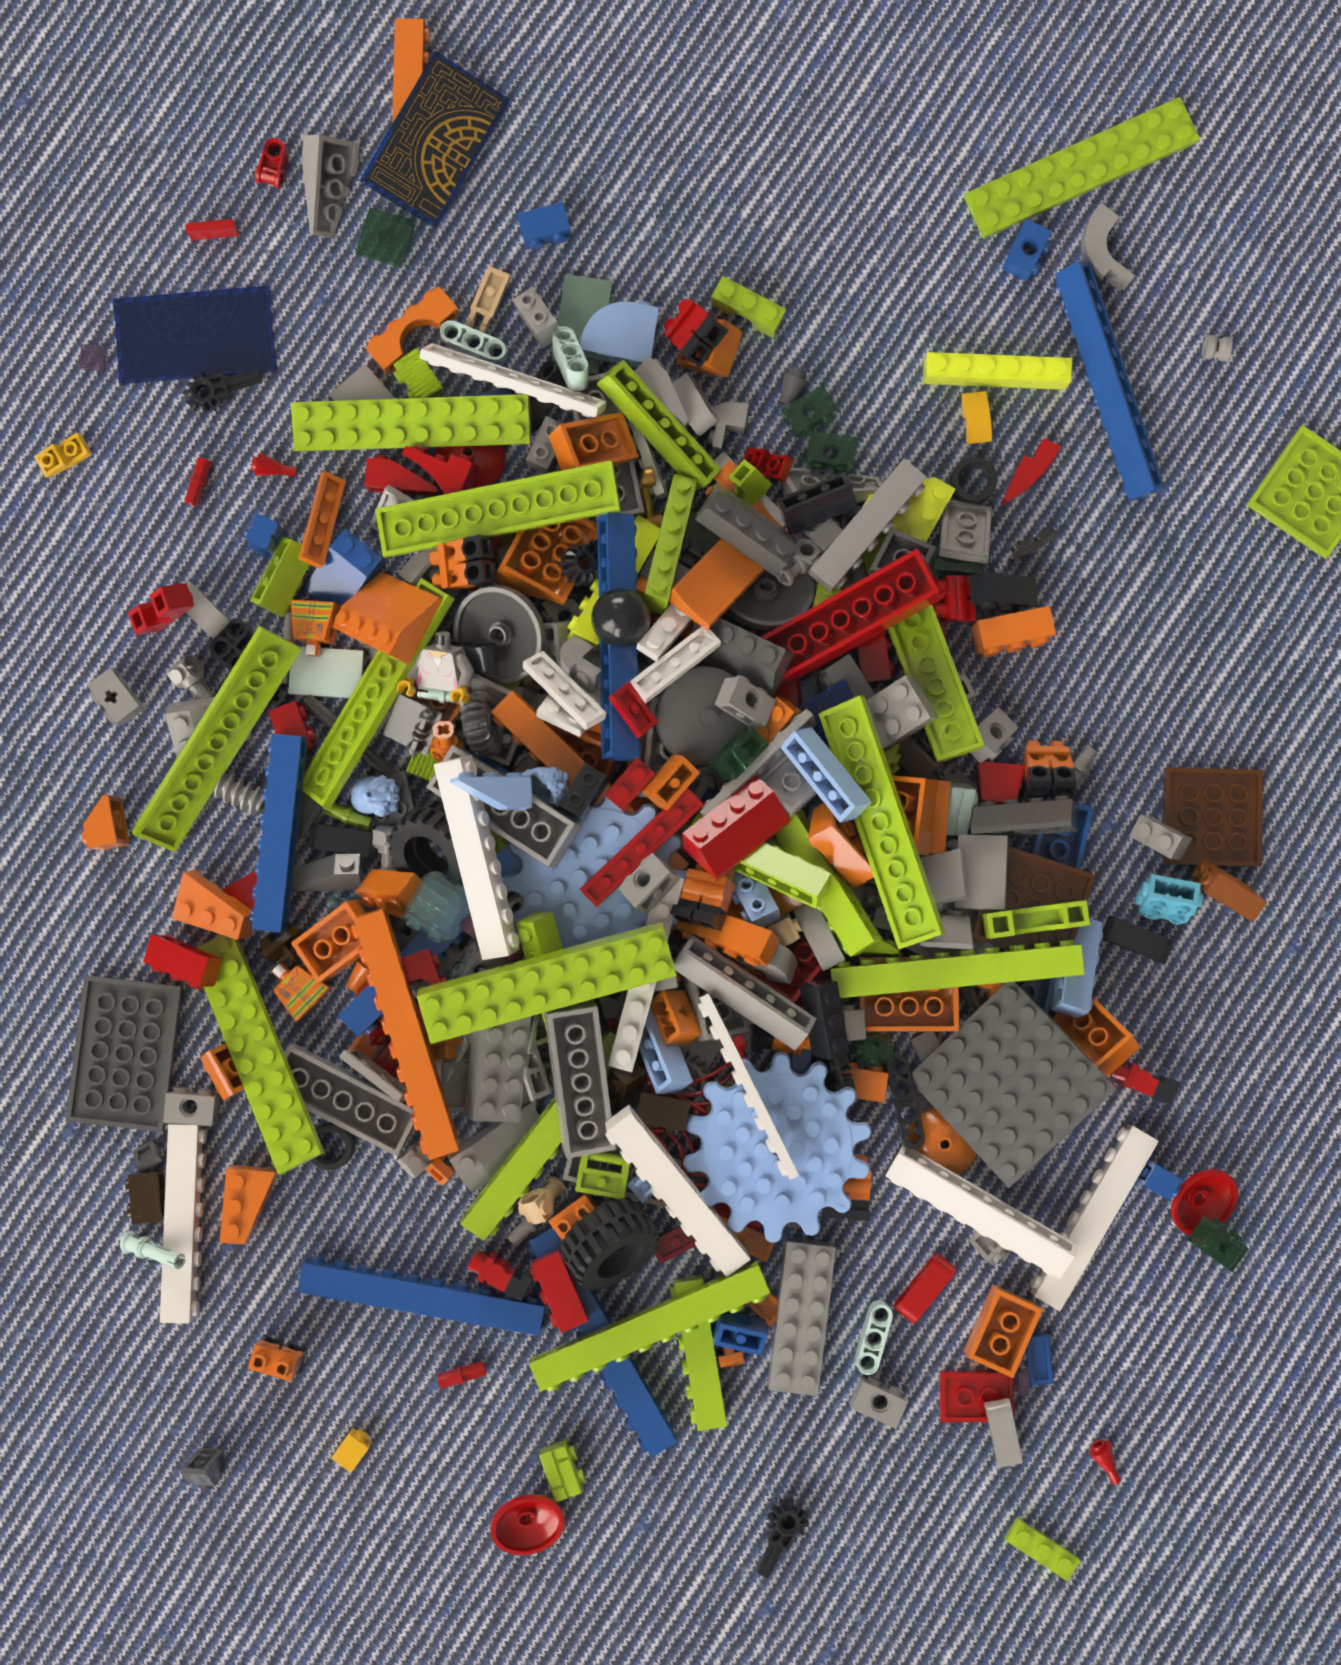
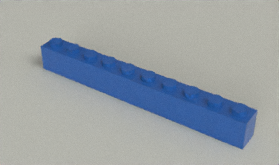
[1055,261,1165,500]
[597,512,642,762]
[338,844,522,1037]
[527,1226,677,1458]
[297,1256,545,1336]

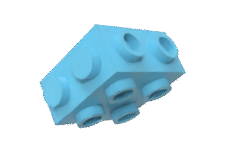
[1135,874,1203,924]

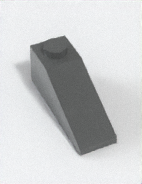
[292,853,364,892]
[180,1447,224,1489]

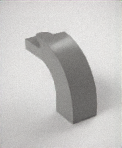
[1080,203,1135,291]

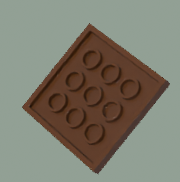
[1162,767,1263,867]
[971,846,1096,951]

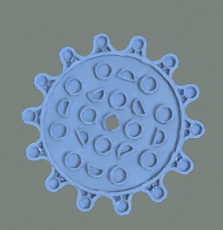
[502,789,687,949]
[683,1051,872,1243]

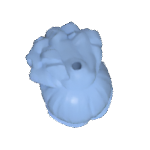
[522,767,570,808]
[351,775,400,817]

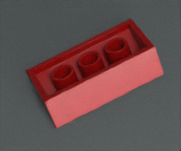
[682,776,790,880]

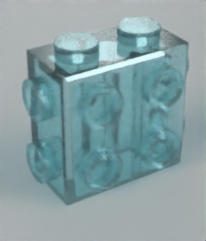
[401,871,470,943]

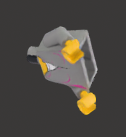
[397,632,474,704]

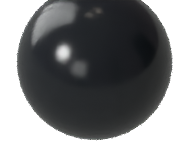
[591,588,651,648]

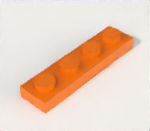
[298,471,346,569]

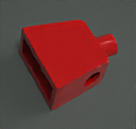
[975,761,1025,805]

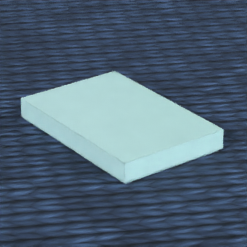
[288,647,365,699]

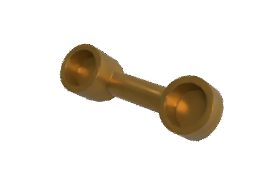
[639,466,663,529]

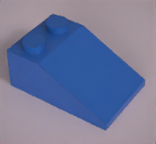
[304,529,387,605]

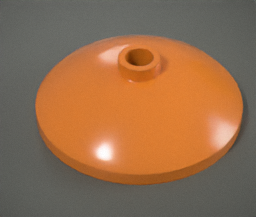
[907,1106,977,1175]

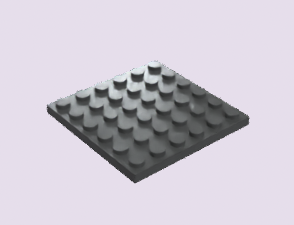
[907,981,1118,1188]

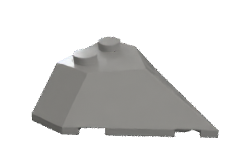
[523,1013,555,1101]

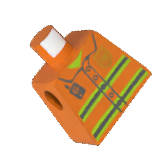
[291,600,342,657]
[272,963,333,1022]

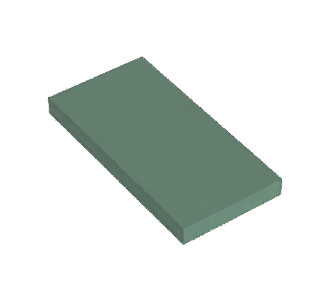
[552,274,613,376]

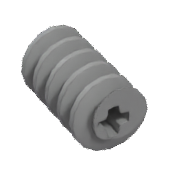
[214,771,265,816]

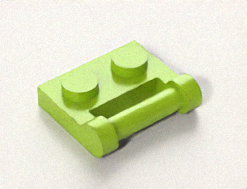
[575,1152,630,1199]

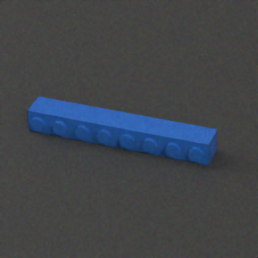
[250,734,308,932]

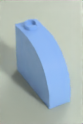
[579,301,659,368]

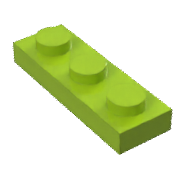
[1004,1517,1081,1582]

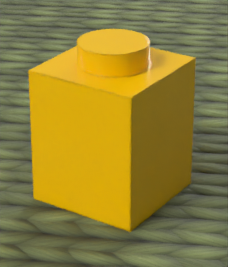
[331,1428,372,1473]

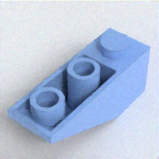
[450,772,532,810]

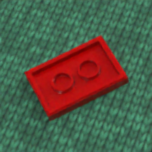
[939,1371,1014,1422]

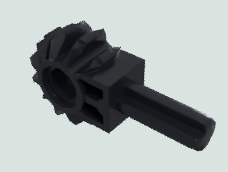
[183,369,263,414]
[558,539,598,587]
[757,1498,809,1578]

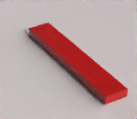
[579,787,705,908]

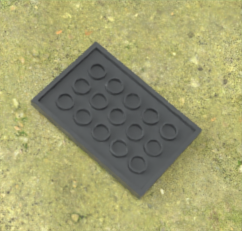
[65,975,183,1132]

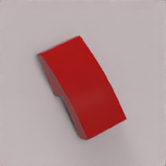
[744,448,794,482]

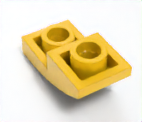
[962,391,992,444]
[34,433,92,478]

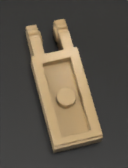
[466,266,511,334]

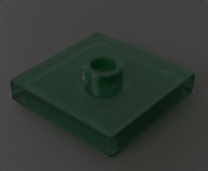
[355,207,416,268]

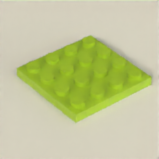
[1246,425,1341,559]

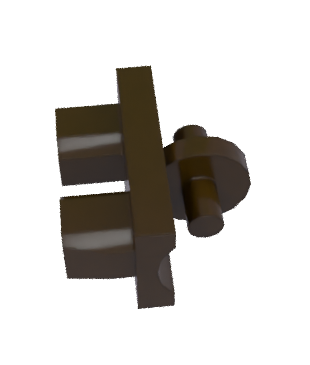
[260,921,305,964]

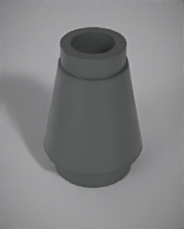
[779,368,807,407]

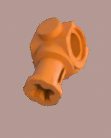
[430,721,465,763]

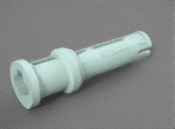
[120,1231,186,1269]

